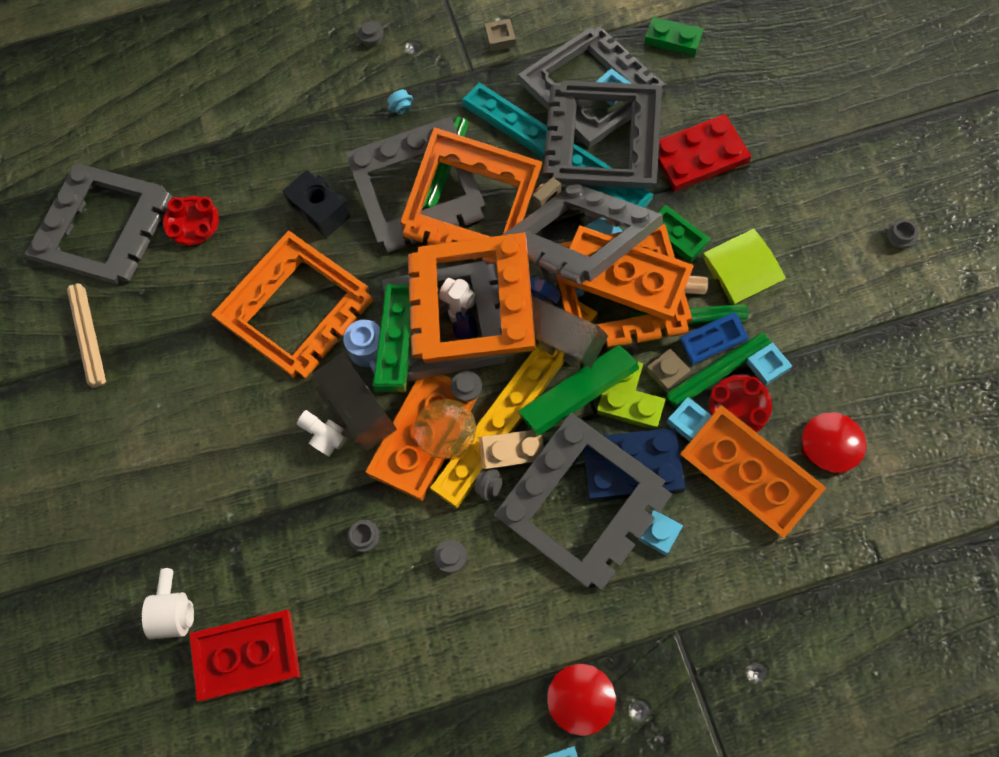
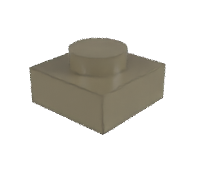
[485,19,516,51]
[533,177,561,211]
[646,349,691,393]

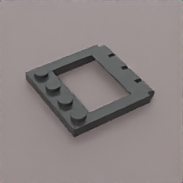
[518,27,666,148]
[542,80,662,189]
[345,116,486,253]
[24,163,173,285]
[503,184,663,284]
[382,261,516,381]
[494,413,672,590]

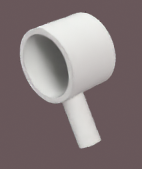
[142,568,194,640]

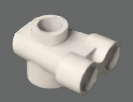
[439,278,475,324]
[297,410,346,457]

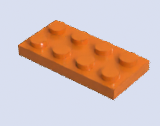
[557,225,694,322]
[365,374,478,502]
[680,405,827,538]

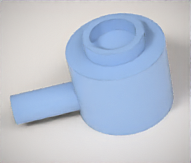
[343,320,380,373]

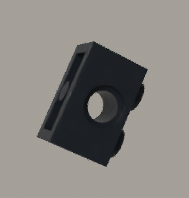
[282,170,350,238]

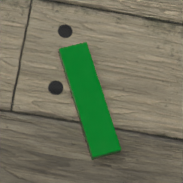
[373,284,415,392]
[518,345,639,437]

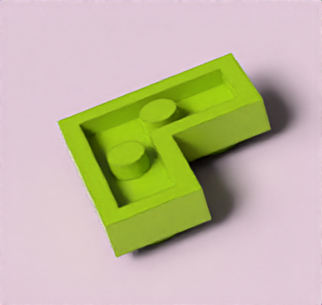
[597,362,665,430]

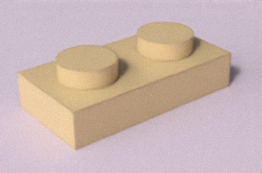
[478,430,544,469]

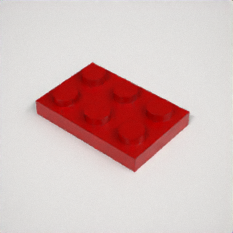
[658,114,752,192]
[189,609,301,702]

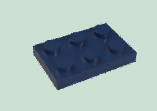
[583,428,686,501]

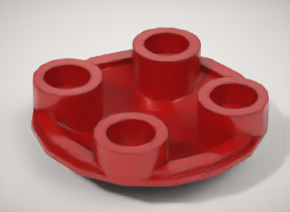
[163,196,219,246]
[709,375,772,432]
[801,412,867,475]
[547,664,616,736]

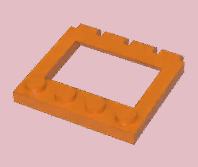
[400,127,542,265]
[555,224,692,354]
[211,230,374,379]
[408,232,536,364]

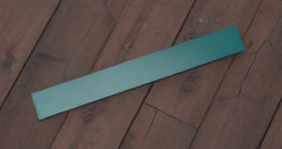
[462,83,653,208]

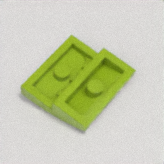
[702,229,786,305]

